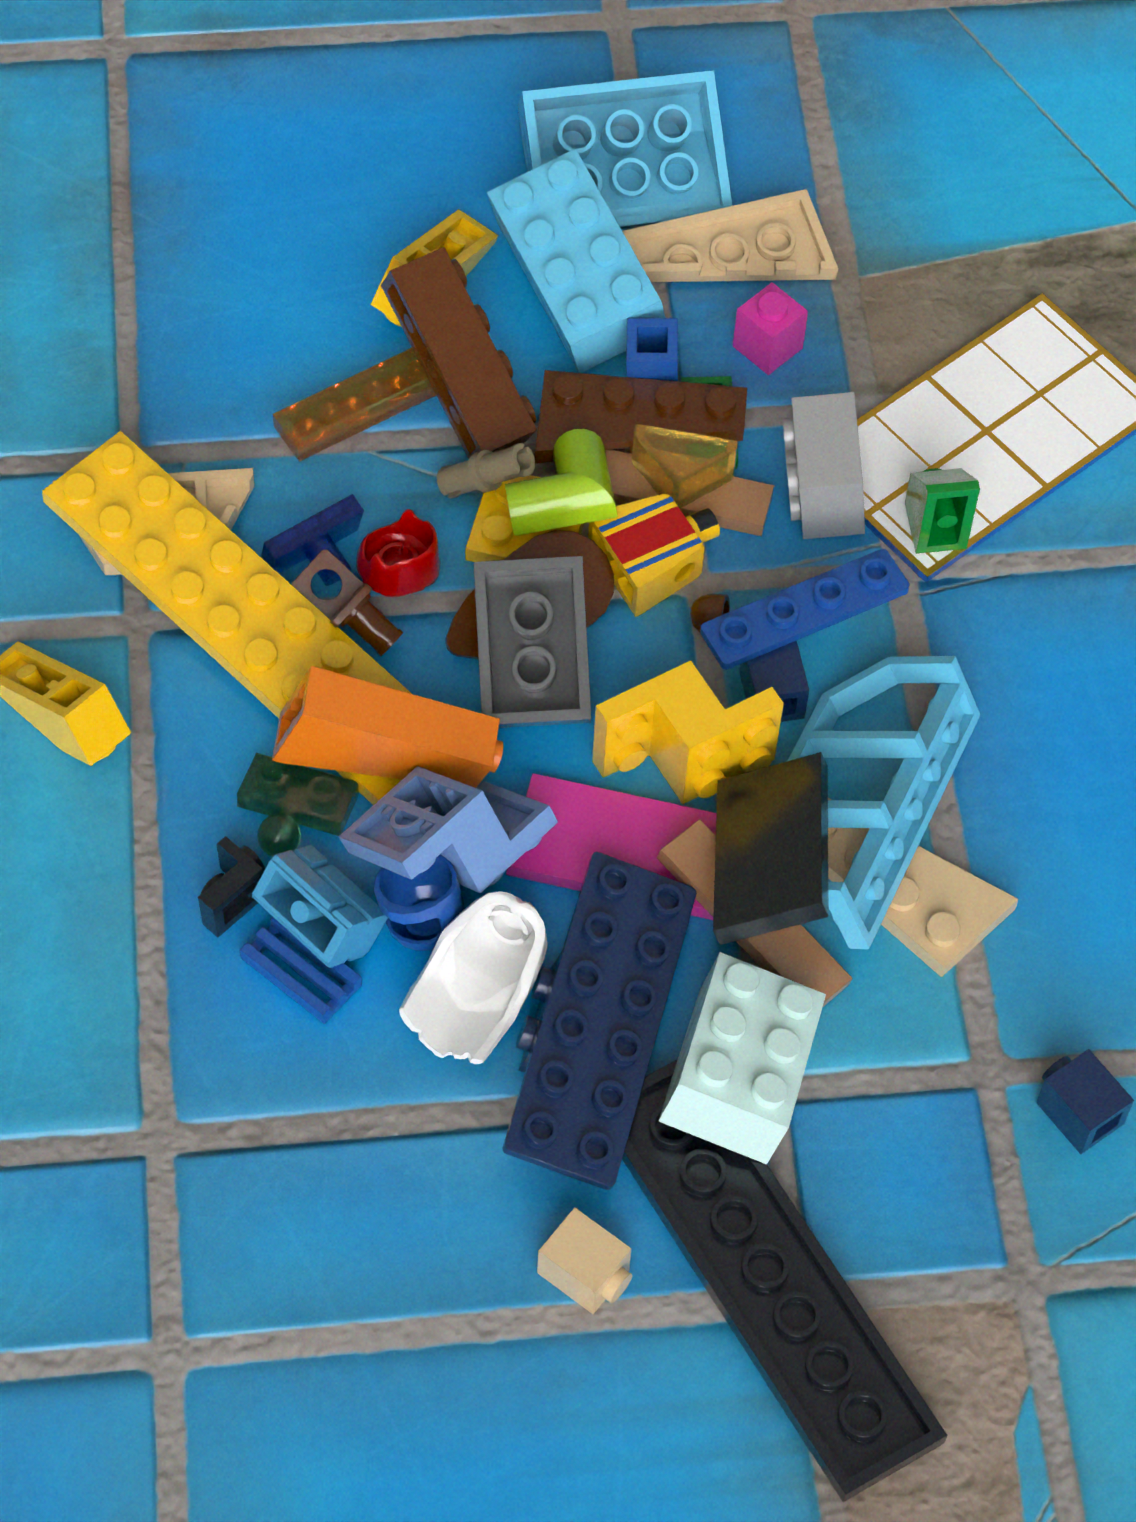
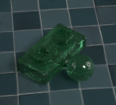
[237,753,359,857]

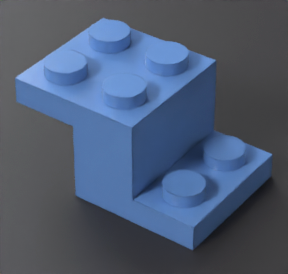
[338,766,558,893]

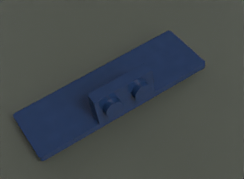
[502,852,697,1190]

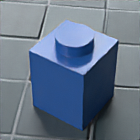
[626,318,678,381]

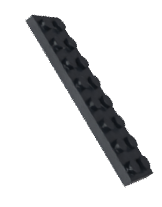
[622,1059,948,1502]

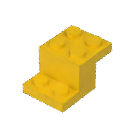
[592,660,784,805]

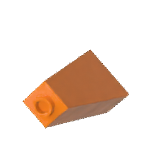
[272,666,504,788]

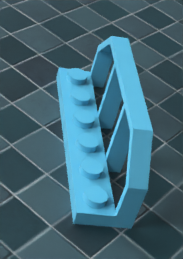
[788,656,981,949]

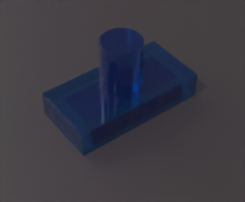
[261,494,364,586]

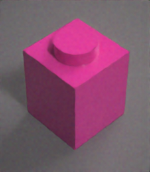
[733,282,808,375]

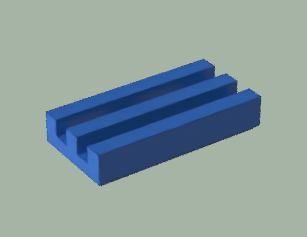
[240,917,362,1024]

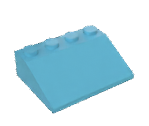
[517,70,732,228]

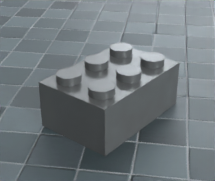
[474,556,591,728]

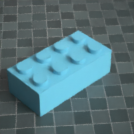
[487,148,666,373]

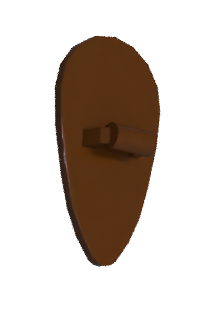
[445,530,614,659]

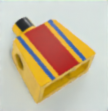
[588,494,720,617]

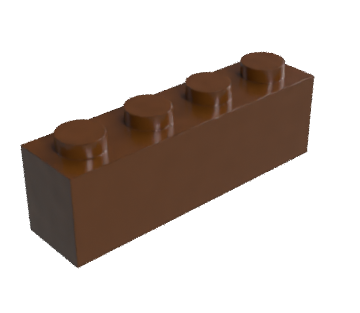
[381,247,537,459]

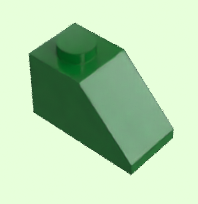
[905,468,980,554]

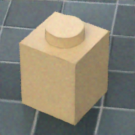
[537,1208,633,1314]

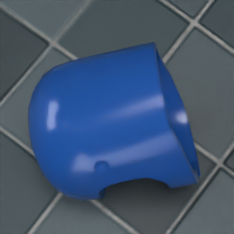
[373,854,465,951]

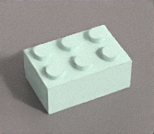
[659,952,826,1164]

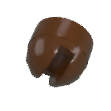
[690,594,730,633]

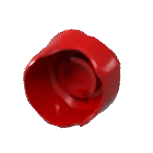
[356,509,440,597]

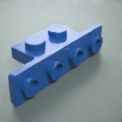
[700,549,910,670]

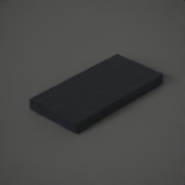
[713,752,829,945]

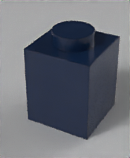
[739,641,809,722]
[1037,1049,1134,1154]

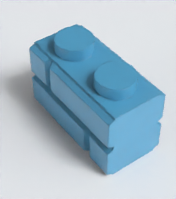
[252,845,388,968]

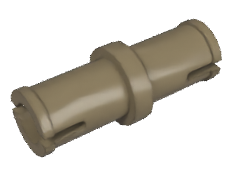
[437,443,535,499]

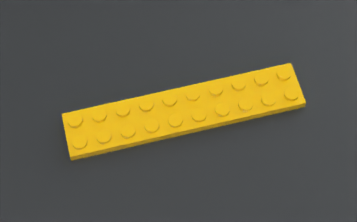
[42,431,412,805]

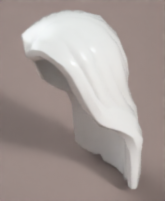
[399,891,548,1064]

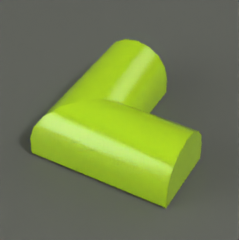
[505,429,618,536]

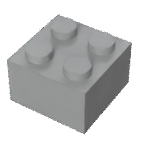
[783,392,865,539]

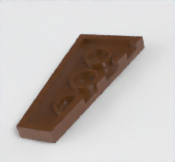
[535,370,747,464]

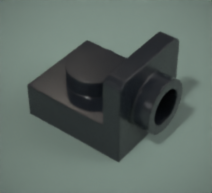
[198,836,265,938]

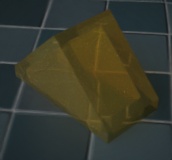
[632,424,738,509]

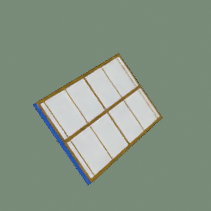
[857,293,1136,583]

